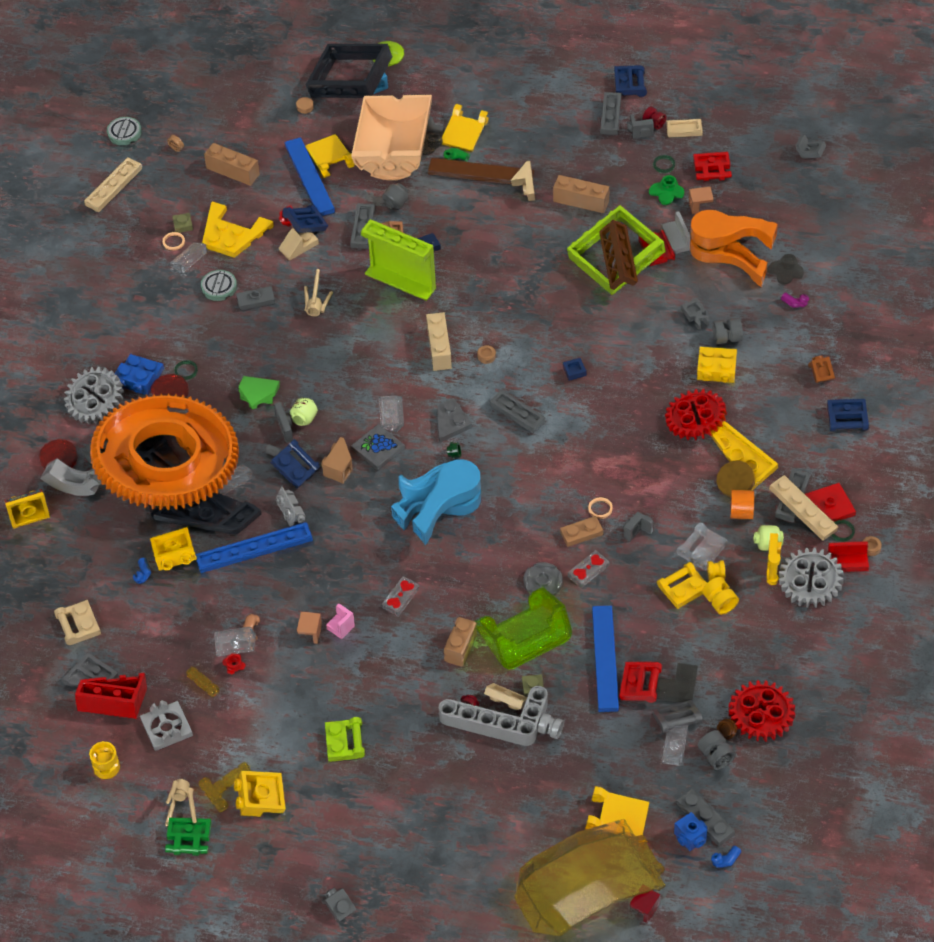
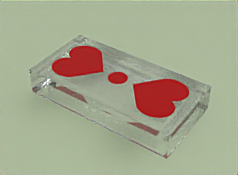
[568,550,610,588]
[382,576,420,617]

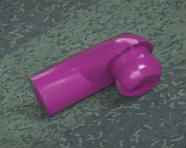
[781,292,809,308]

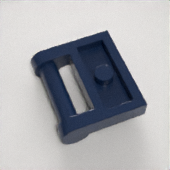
[614,65,647,97]
[282,205,328,233]
[827,399,869,431]
[270,439,321,489]

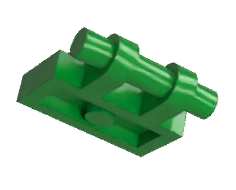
[165,818,212,856]

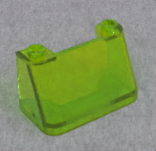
[475,587,572,670]

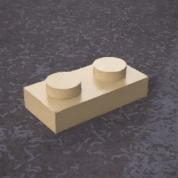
[484,683,527,710]

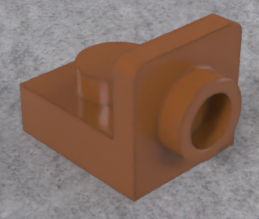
[808,355,835,383]

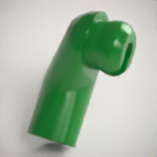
[443,148,470,162]

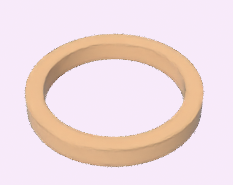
[163,232,185,251]
[588,497,613,519]

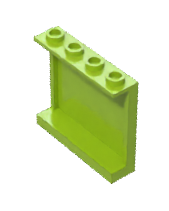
[361,219,436,301]

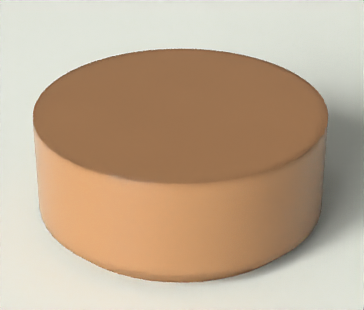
[296,97,314,114]
[167,135,184,152]
[477,345,496,364]
[862,536,882,556]

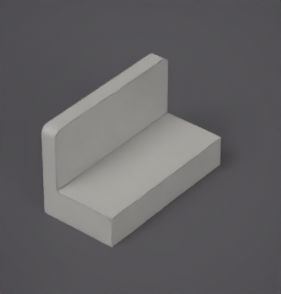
[661,211,690,254]

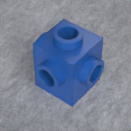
[674,812,708,851]

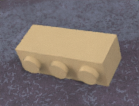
[426,312,452,371]

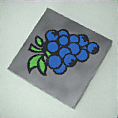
[351,424,405,471]

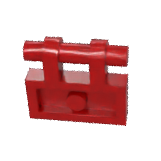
[693,152,732,182]

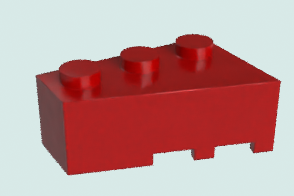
[75,673,147,719]

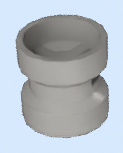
[537,713,564,739]

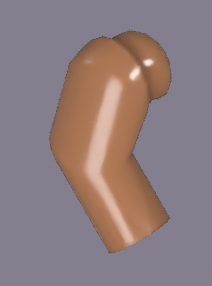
[242,614,260,643]

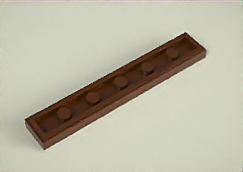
[428,158,535,186]

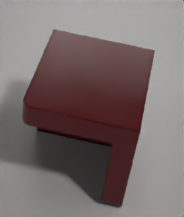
[630,885,661,924]

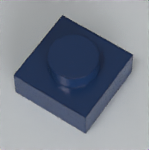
[417,233,441,252]
[563,358,587,381]

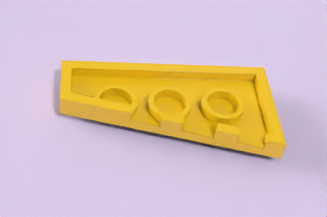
[711,421,778,490]

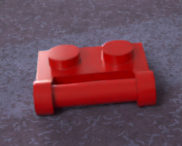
[619,662,662,703]

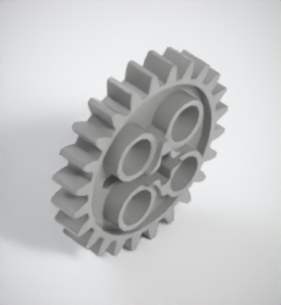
[64,366,124,424]
[779,548,844,608]

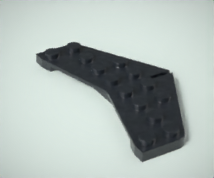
[135,435,261,535]

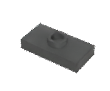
[236,286,275,311]
[274,402,293,443]

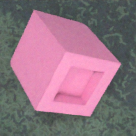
[326,603,355,639]

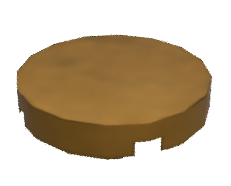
[716,461,755,498]

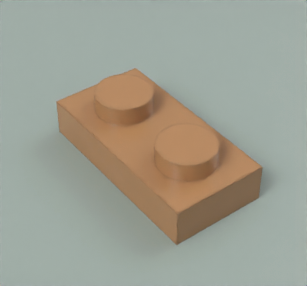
[560,516,604,547]

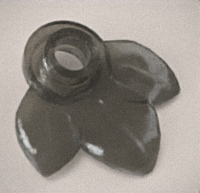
[422,133,443,155]
[767,254,804,285]

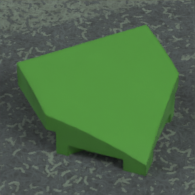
[239,376,280,409]

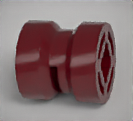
[642,106,667,130]

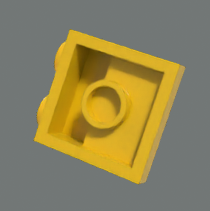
[697,347,737,383]
[150,527,197,571]
[234,771,286,817]

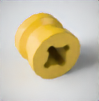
[707,560,725,581]

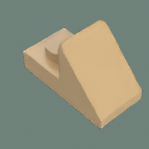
[511,161,535,201]
[279,228,319,261]

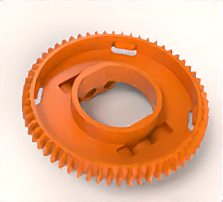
[90,393,239,510]

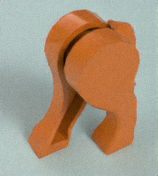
[690,210,778,288]

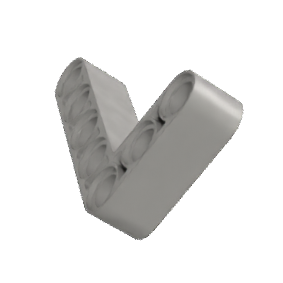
[439,686,548,746]

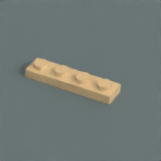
[84,157,142,212]
[769,475,838,541]

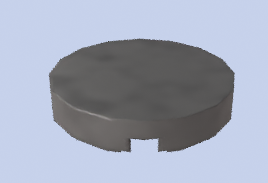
[523,562,563,599]

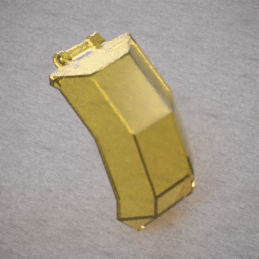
[514,819,666,937]

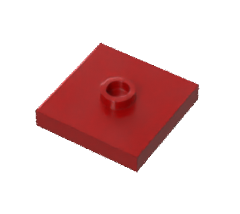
[805,483,856,523]

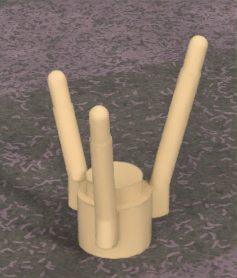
[304,269,333,316]
[165,779,197,827]

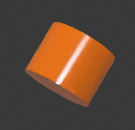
[730,490,754,520]

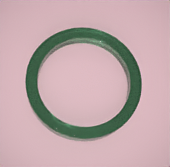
[653,155,675,173]
[174,360,198,380]
[831,520,855,542]

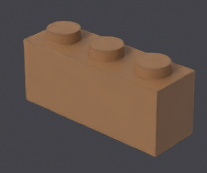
[204,143,260,186]
[553,175,610,213]

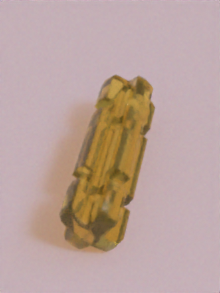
[186,666,219,697]
[214,762,251,793]
[199,777,228,812]

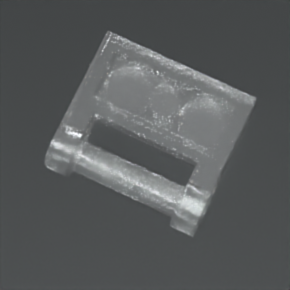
[676,523,727,570]

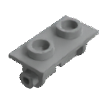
[276,487,306,527]

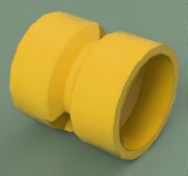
[702,577,739,615]
[89,741,120,779]

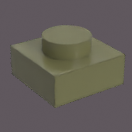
[172,213,193,233]
[522,674,544,697]

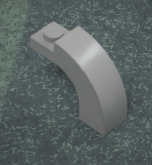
[40,459,101,496]

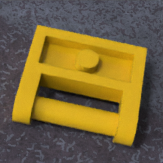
[766,533,782,585]
[657,562,707,609]

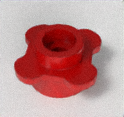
[222,654,246,675]

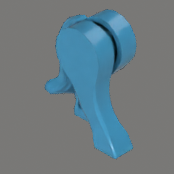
[391,459,481,545]

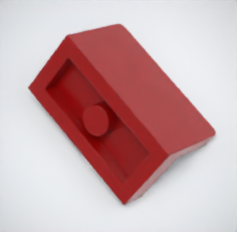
[827,541,869,572]

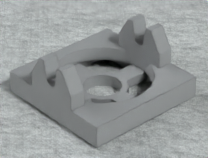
[140,700,193,751]

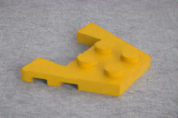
[202,201,274,258]

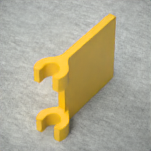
[440,104,489,152]
[305,134,355,178]
[585,786,649,840]

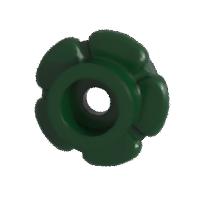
[447,442,461,460]

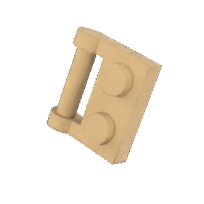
[54,600,101,645]

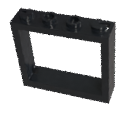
[306,44,393,98]

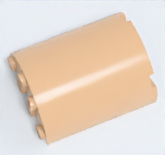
[351,95,432,180]

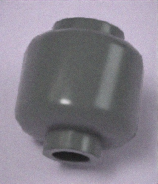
[382,183,409,210]

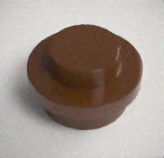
[717,719,737,740]

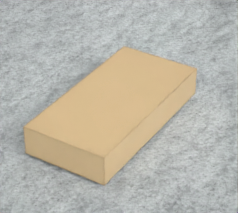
[666,119,703,137]

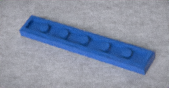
[284,137,335,216]
[195,522,313,574]
[592,605,619,712]

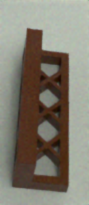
[599,220,638,290]

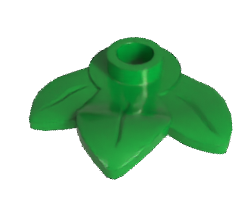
[649,175,684,205]

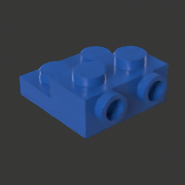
[114,354,164,395]

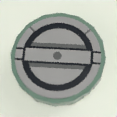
[107,117,142,145]
[201,270,237,301]

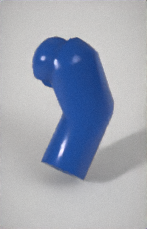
[133,558,151,584]
[711,846,742,868]

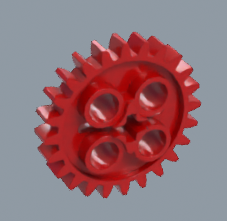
[665,389,727,440]
[728,680,796,742]

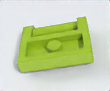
[325,717,365,762]

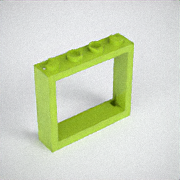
[567,205,666,295]

